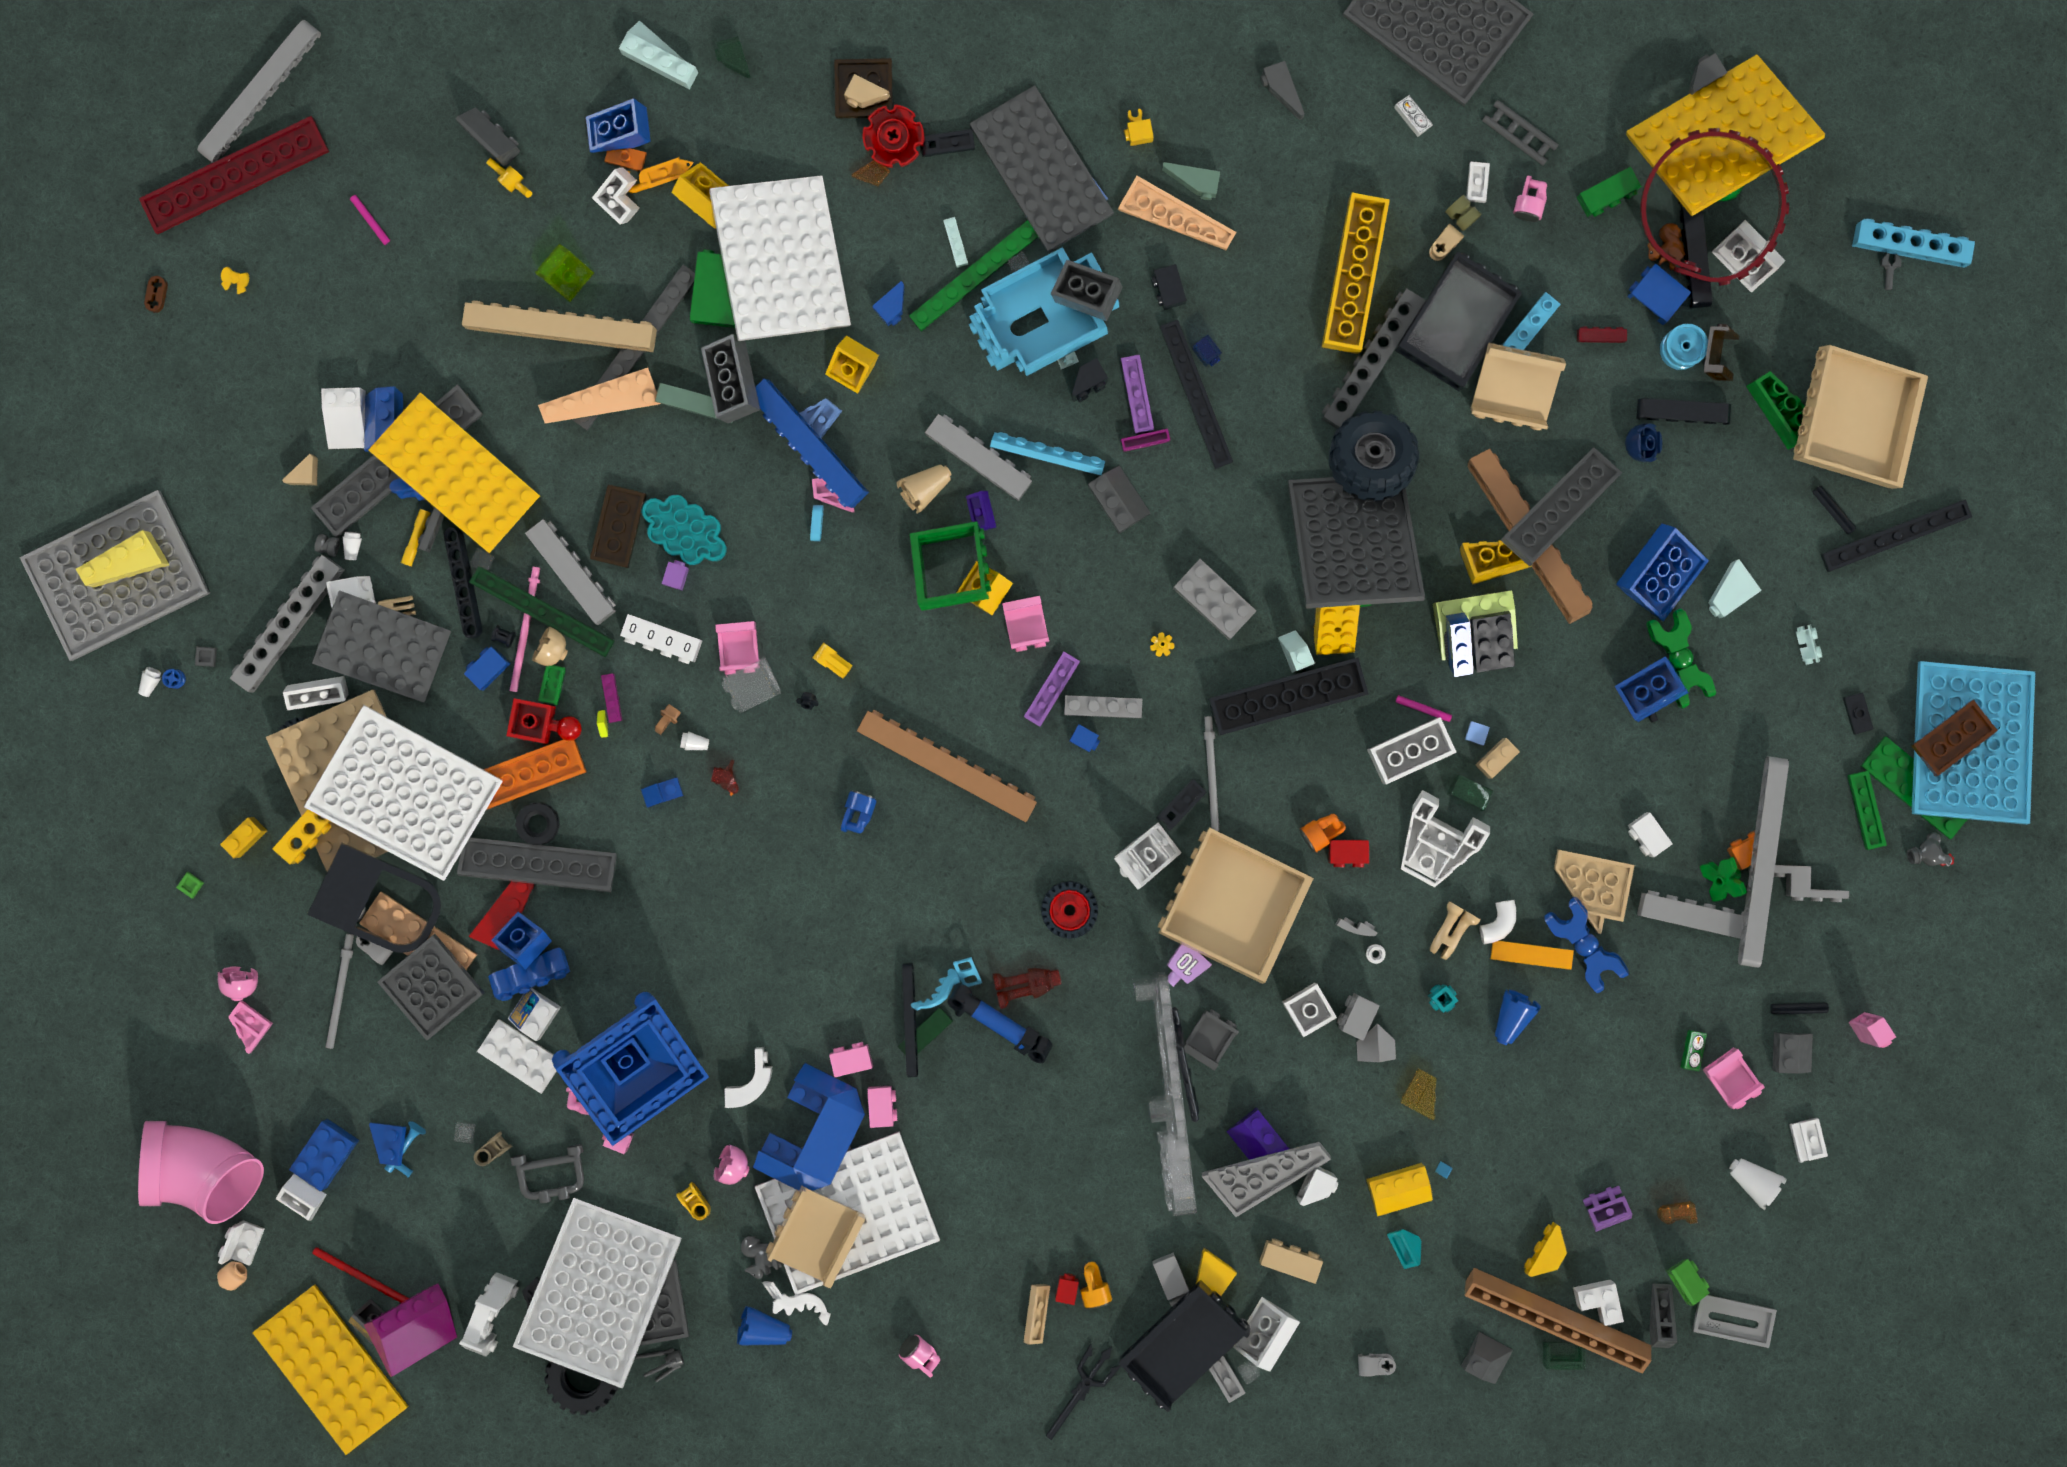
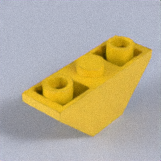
[1524,1222,1567,1277]

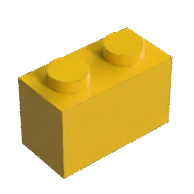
[220,817,267,858]

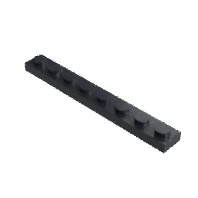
[1160,319,1233,469]
[1820,499,1972,572]

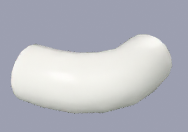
[1479,900,1516,944]

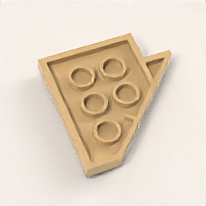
[1554,850,1634,934]

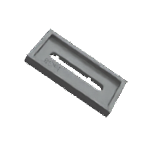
[1692,1295,1777,1348]

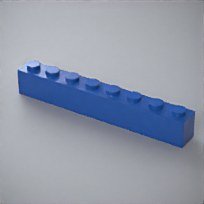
[755,379,869,508]

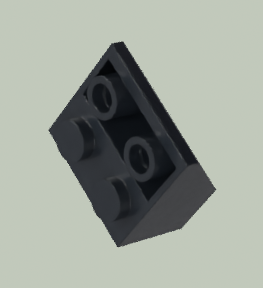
[1072,358,1108,403]

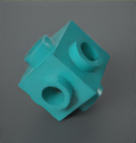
[1428,984,1458,1013]

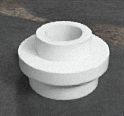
[1366,944,1386,964]

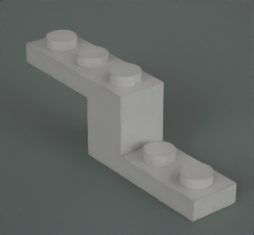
[1748,865,1849,902]

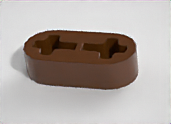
[144,276,168,313]

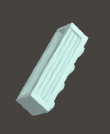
[943,217,968,268]

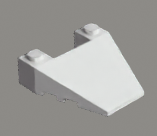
[1401,790,1490,887]

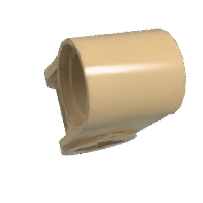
[1429,224,1464,261]

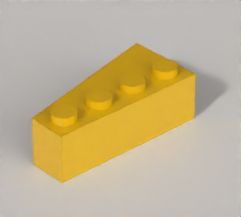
[1460,540,1532,585]

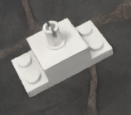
[1114,822,1181,890]

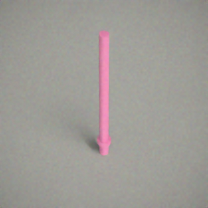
[509,567,540,692]

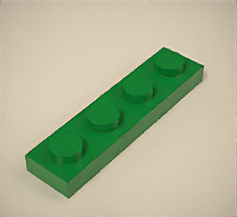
[1847,771,1887,850]

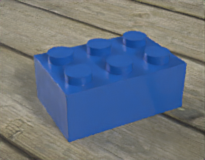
[1615,656,1689,722]
[289,1119,359,1191]

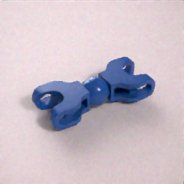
[1544,897,1629,993]

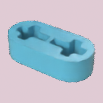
[810,505,824,542]

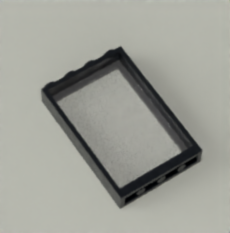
[1395,251,1522,391]

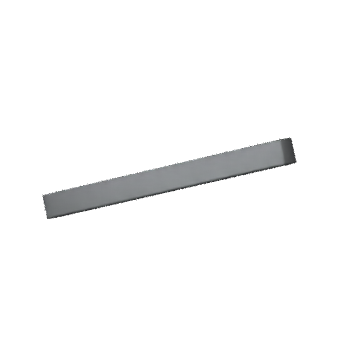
[1738,756,1789,968]

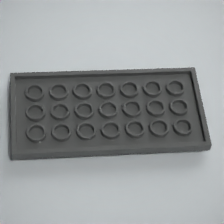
[969,85,1114,253]

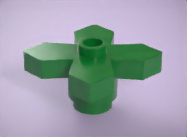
[1700,857,1747,902]

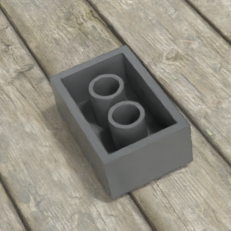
[1051,260,1123,321]

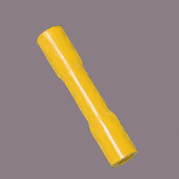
[400,509,431,567]

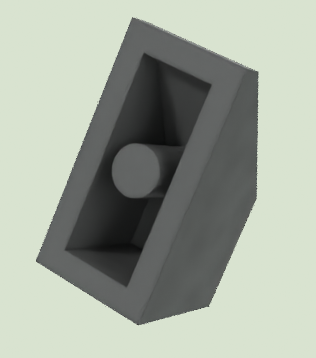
[1688,53,1727,95]

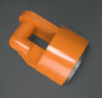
[1300,814,1346,852]

